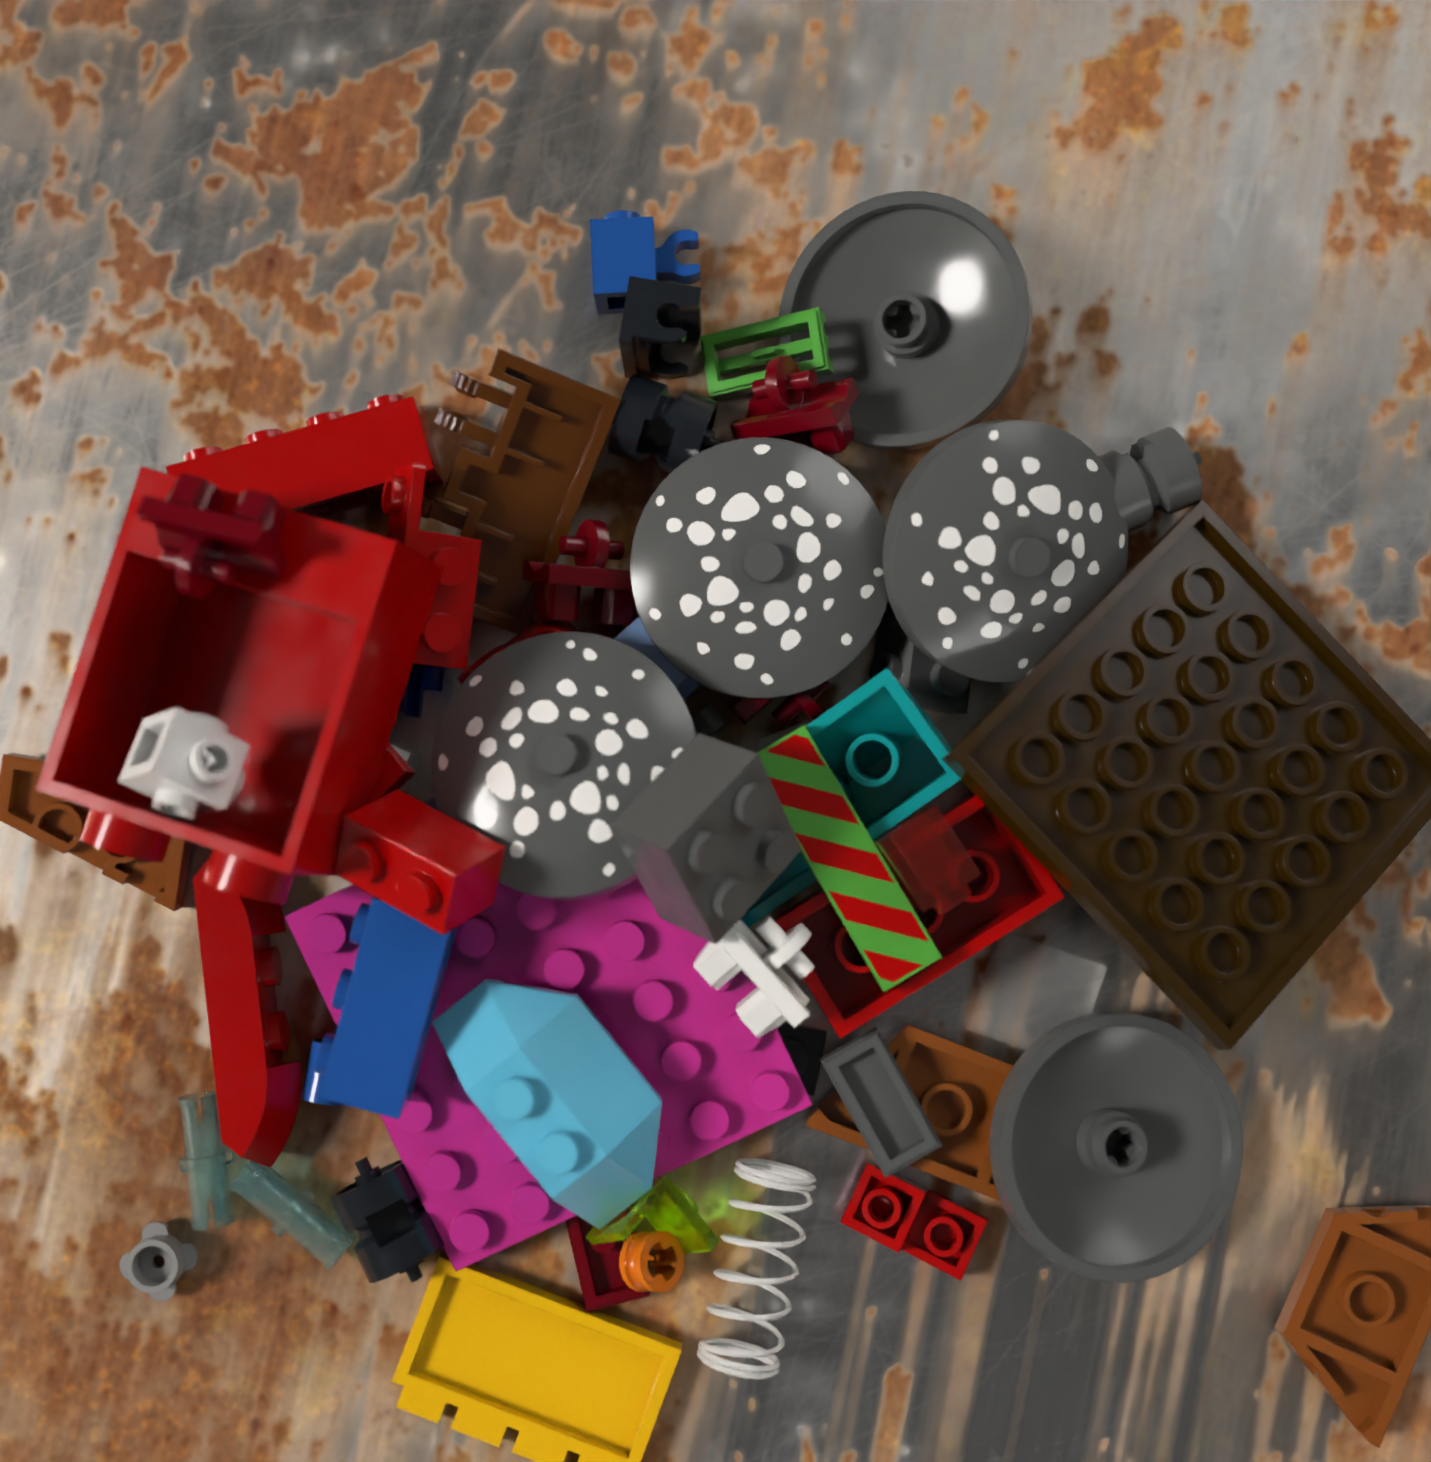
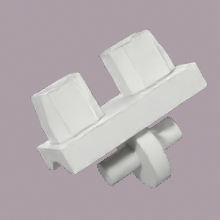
[693,916,815,1038]

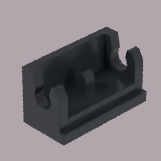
[619,276,702,379]

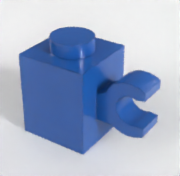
[590,210,700,314]

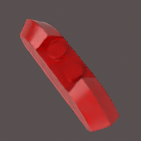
[193,858,302,1168]

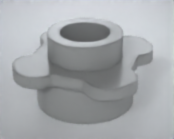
[119,1221,199,1301]

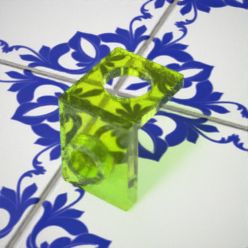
[586,1175,720,1255]

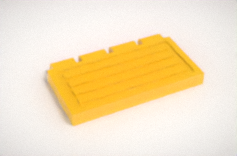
[391,1251,682,1462]

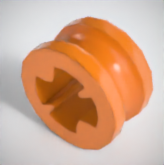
[619,1231,684,1292]

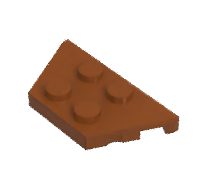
[805,1023,1014,1201]
[1275,1205,1431,1447]

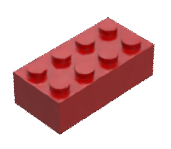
[772,793,1065,1039]

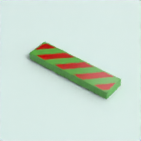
[757,725,942,992]

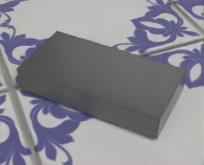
[819,1027,943,1178]

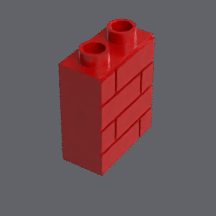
[36,466,444,904]

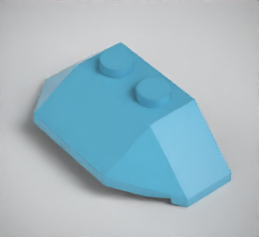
[432,979,662,1230]

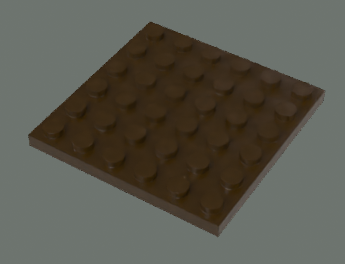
[941,499,1431,1050]

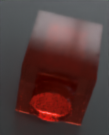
[874,805,982,915]

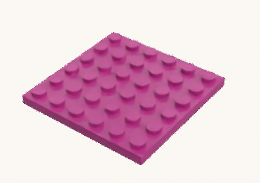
[284,878,813,1272]

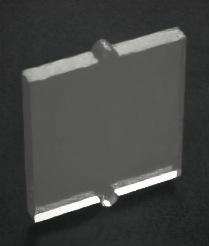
[966,932,1107,1050]

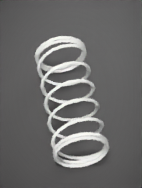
[697,1158,817,1380]

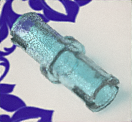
[178,1090,235,1231]
[229,1161,357,1271]

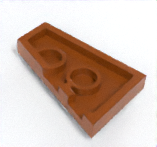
[0,753,192,911]

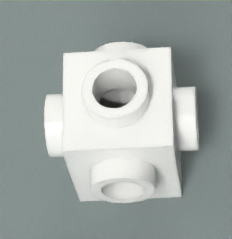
[118,707,251,820]

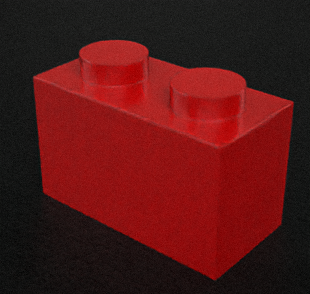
[335,789,506,935]

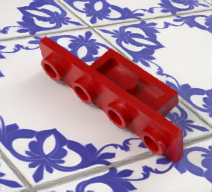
[381,462,482,727]

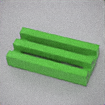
[700,307,834,401]

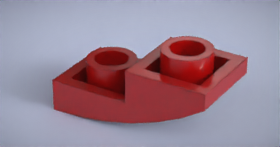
[840,1162,989,1281]

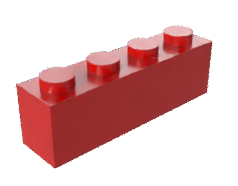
[166,394,444,518]

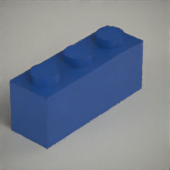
[314,896,458,1119]

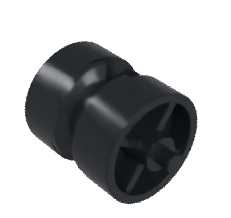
[608,374,725,473]
[330,1157,445,1283]

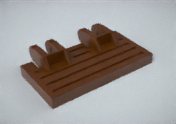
[421,348,621,634]

